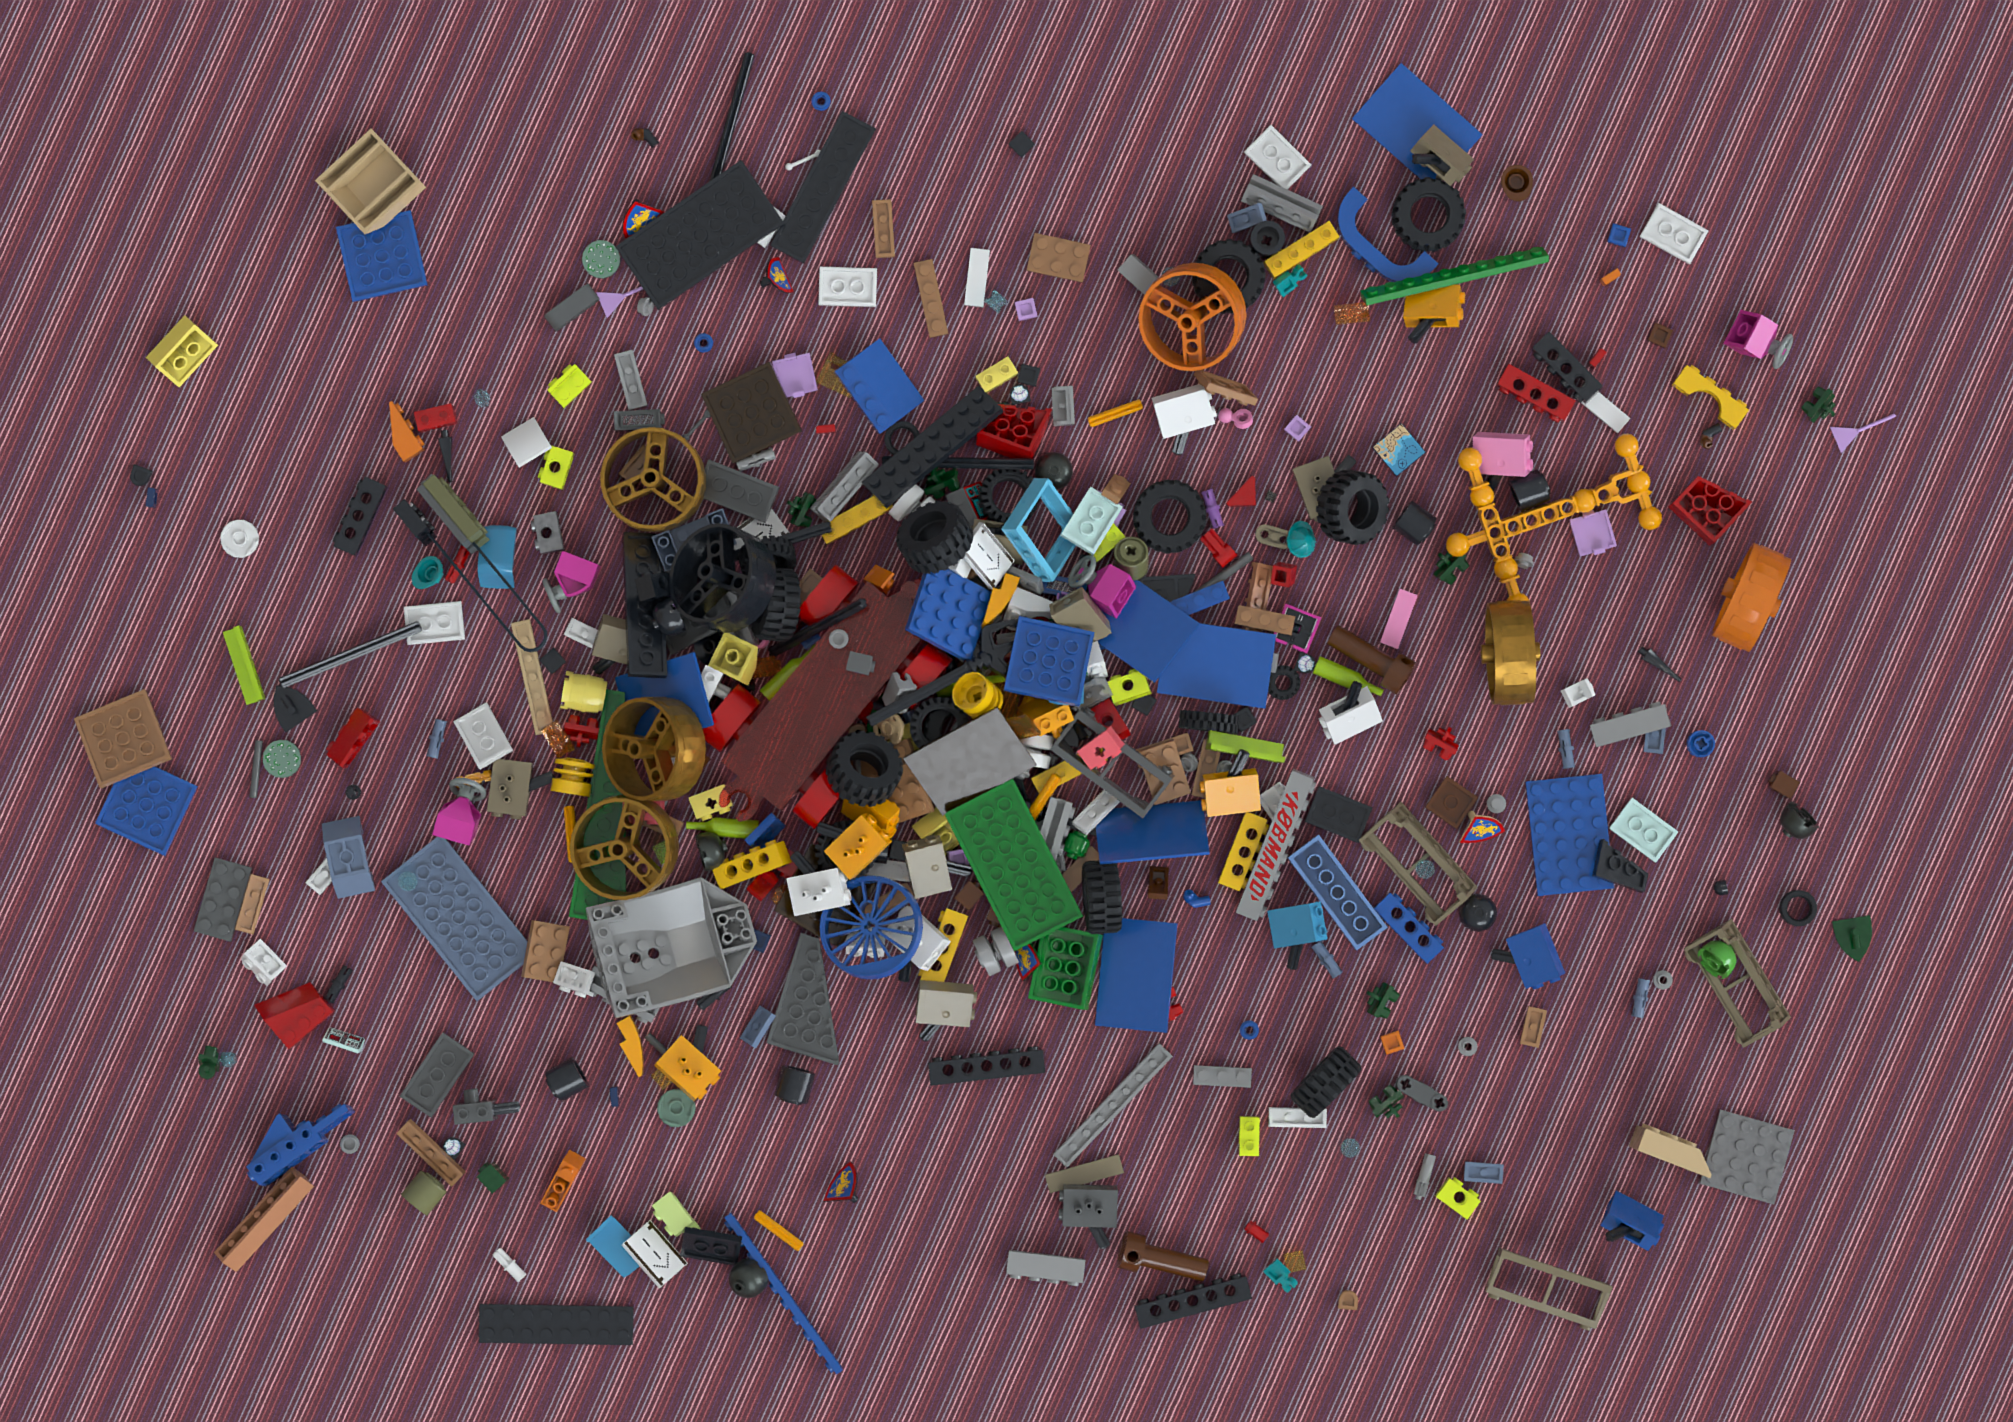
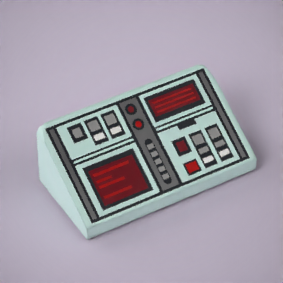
[322,1027,365,1053]

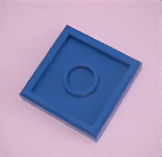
[745,813,786,849]

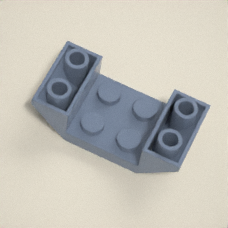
[651,508,737,571]
[322,816,376,899]

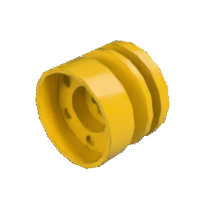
[952,672,1003,719]
[550,757,595,797]

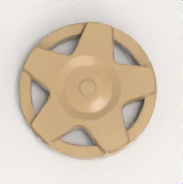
[873,714,905,746]

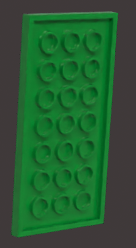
[945,779,1083,951]

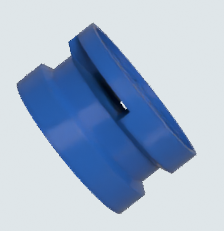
[1686,730,1715,757]

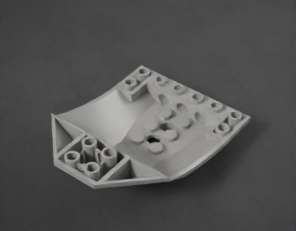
[586,877,757,1018]

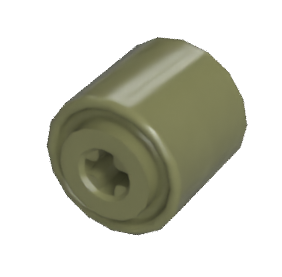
[1114,537,1149,581]
[401,1170,447,1216]

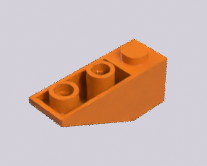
[389,401,425,463]
[863,565,895,596]
[540,1150,586,1212]

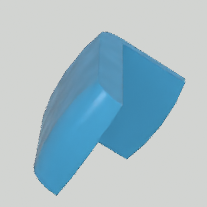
[478,525,517,589]
[586,1215,639,1278]

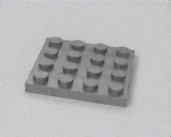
[1699,1109,1795,1204]

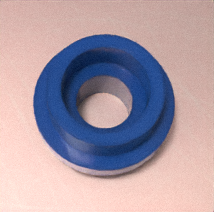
[811,92,831,111]
[694,333,713,353]
[1240,1020,1259,1040]

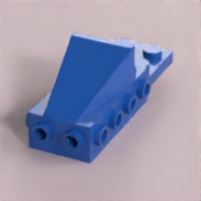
[246,1104,355,1187]

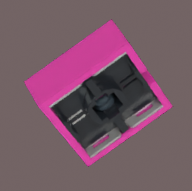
[1273,604,1321,654]

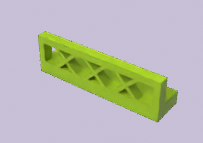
[223,626,266,705]
[1205,730,1285,763]

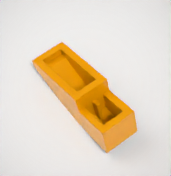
[981,573,1020,629]
[616,1015,644,1077]

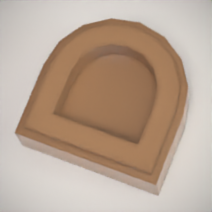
[1338,1290,1358,1310]

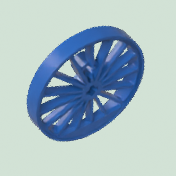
[820,876,923,979]

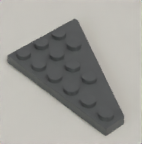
[767,933,839,1065]

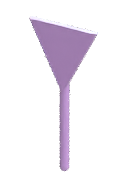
[596,286,643,318]
[1830,414,1896,453]

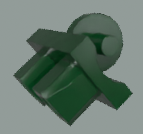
[1802,386,1836,423]
[924,467,960,499]
[786,492,816,528]
[1433,552,1470,585]
[1366,982,1400,1019]
[198,1045,220,1080]
[1369,1084,1404,1119]

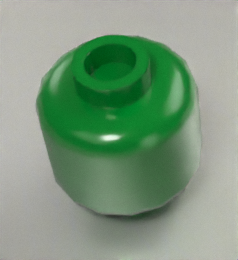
[1063,830,1090,860]

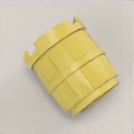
[560,671,607,713]

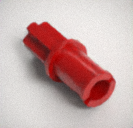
[444,546,470,583]

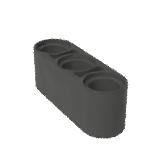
[544,283,600,332]

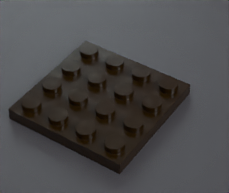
[701,362,802,464]
[773,843,876,947]

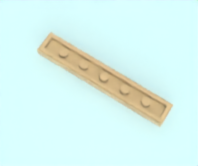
[511,619,555,735]

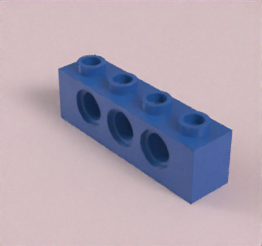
[1374,892,1444,964]

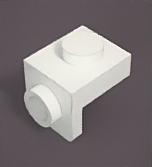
[1561,678,1595,708]

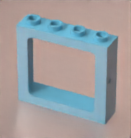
[1002,478,1076,582]

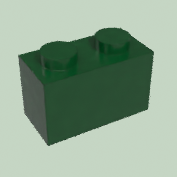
[477,1162,510,1194]

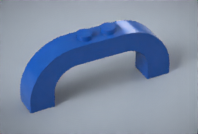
[1337,187,1438,282]

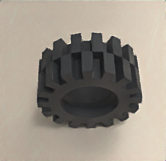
[1268,665,1301,700]

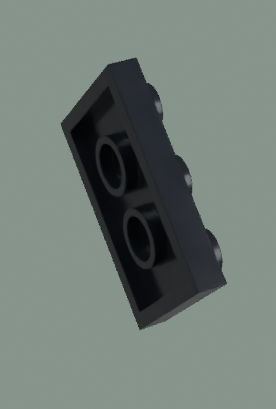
[1305,786,1373,843]
[680,1227,742,1266]

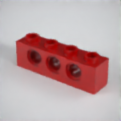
[1496,364,1576,423]

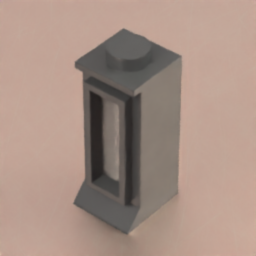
[614,409,665,432]

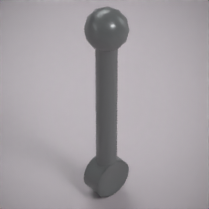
[682,410,711,441]

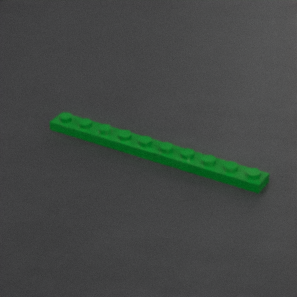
[1360,247,1549,306]

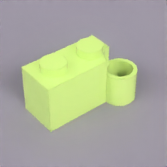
[652,1192,701,1237]

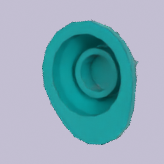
[1287,521,1317,558]
[411,556,444,589]

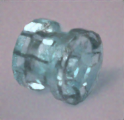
[984,290,1008,314]

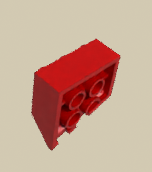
[976,404,1052,459]
[1668,476,1752,546]
[326,707,380,768]
[254,982,335,1049]

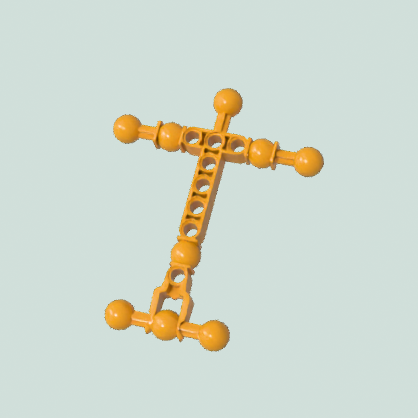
[1446,433,1662,602]

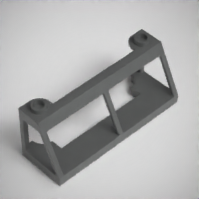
[1050,707,1175,818]

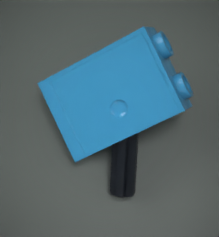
[1267,901,1327,970]

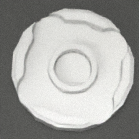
[220,520,259,558]

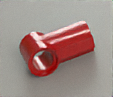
[1200,529,1237,568]

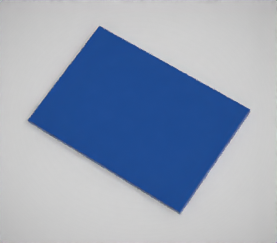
[1352,63,1483,179]
[1090,565,1200,683]
[1157,623,1276,709]
[615,652,714,736]
[1096,800,1210,865]
[1095,918,1178,1033]

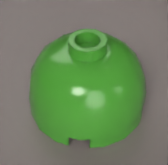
[1697,940,1737,979]

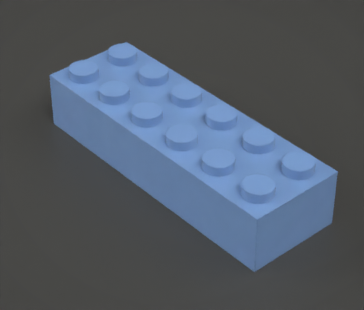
[1287,835,1388,950]

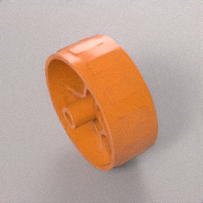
[1138,263,1246,371]
[1712,543,1791,652]

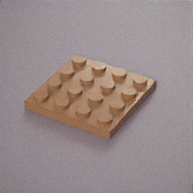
[74,689,172,789]
[850,738,934,824]

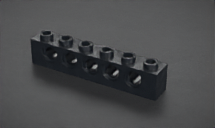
[928,1046,1045,1086]
[1134,1273,1252,1329]

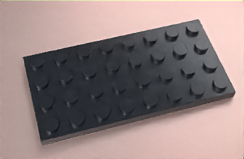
[615,160,785,310]

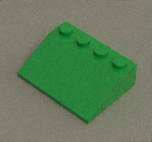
[1028,927,1103,1010]

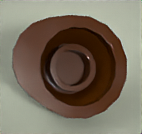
[1501,165,1533,202]

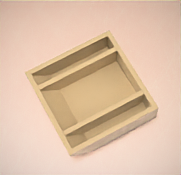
[315,129,426,235]
[1629,1123,1712,1178]

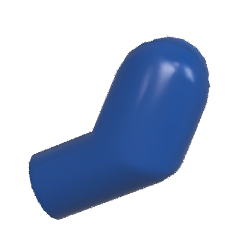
[1183,889,1211,908]

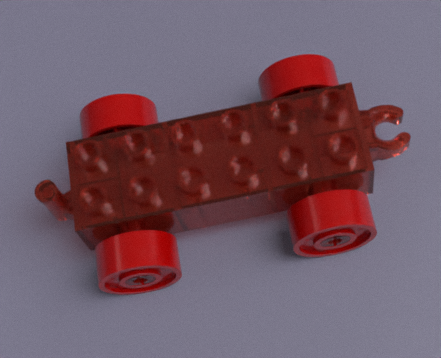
[703,564,953,829]

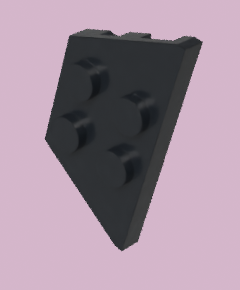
[1138,574,1196,602]

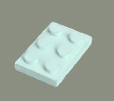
[1060,487,1123,555]
[1609,798,1678,863]

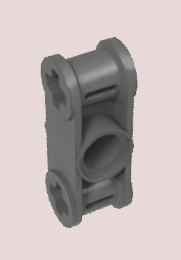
[1396,1075,1448,1112]

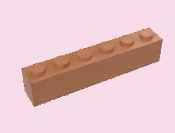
[214,1167,314,1272]

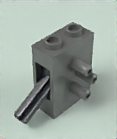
[453,1088,521,1125]
[1059,1184,1118,1249]

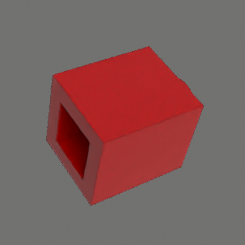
[1270,562,1297,588]

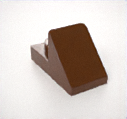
[1148,866,1169,900]

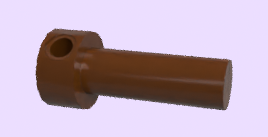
[1327,625,1417,695]
[1117,1231,1209,1282]

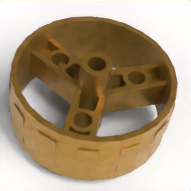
[600,427,706,533]
[1480,600,1540,705]
[602,697,706,801]
[570,795,679,900]

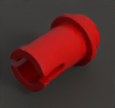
[1244,1220,1269,1243]

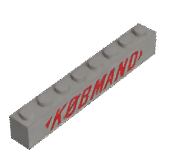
[1236,769,1316,921]

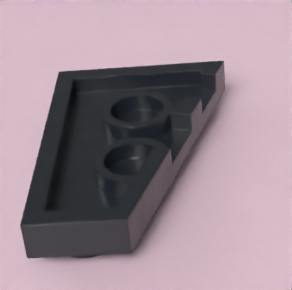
[1592,839,1648,893]

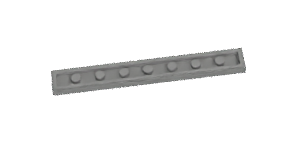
[1053,1043,1173,1167]

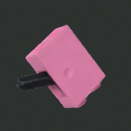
[1473,432,1533,492]

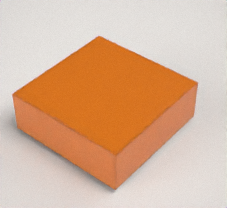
[1599,268,1621,286]
[1380,1030,1405,1055]

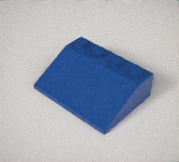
[834,338,925,434]

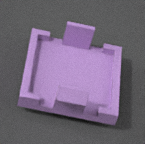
[772,353,818,398]
[1569,509,1617,557]

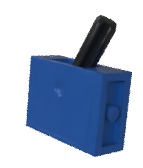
[1491,923,1565,990]
[1600,1190,1664,1251]

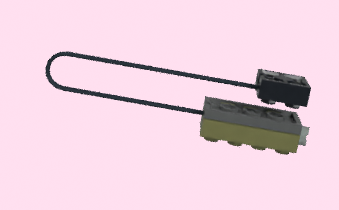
[393,474,548,652]

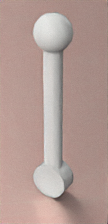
[785,150,821,170]

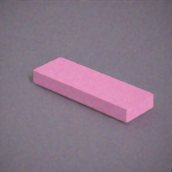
[1380,589,1418,649]

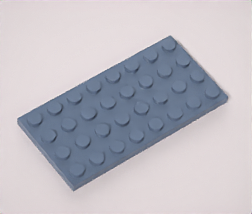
[381,837,528,1001]

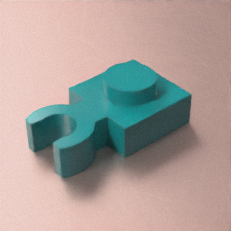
[1273,264,1308,297]
[1263,1259,1298,1293]

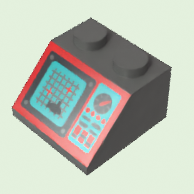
[946,481,988,526]

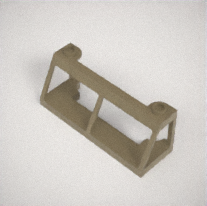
[1359,802,1478,926]
[1684,919,1791,1048]
[1485,1247,1612,1331]

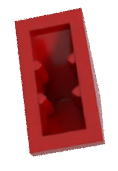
[1225,475,1256,507]

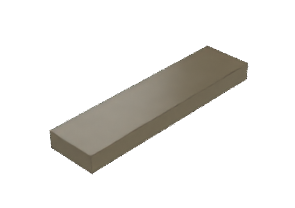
[1045,1154,1124,1193]

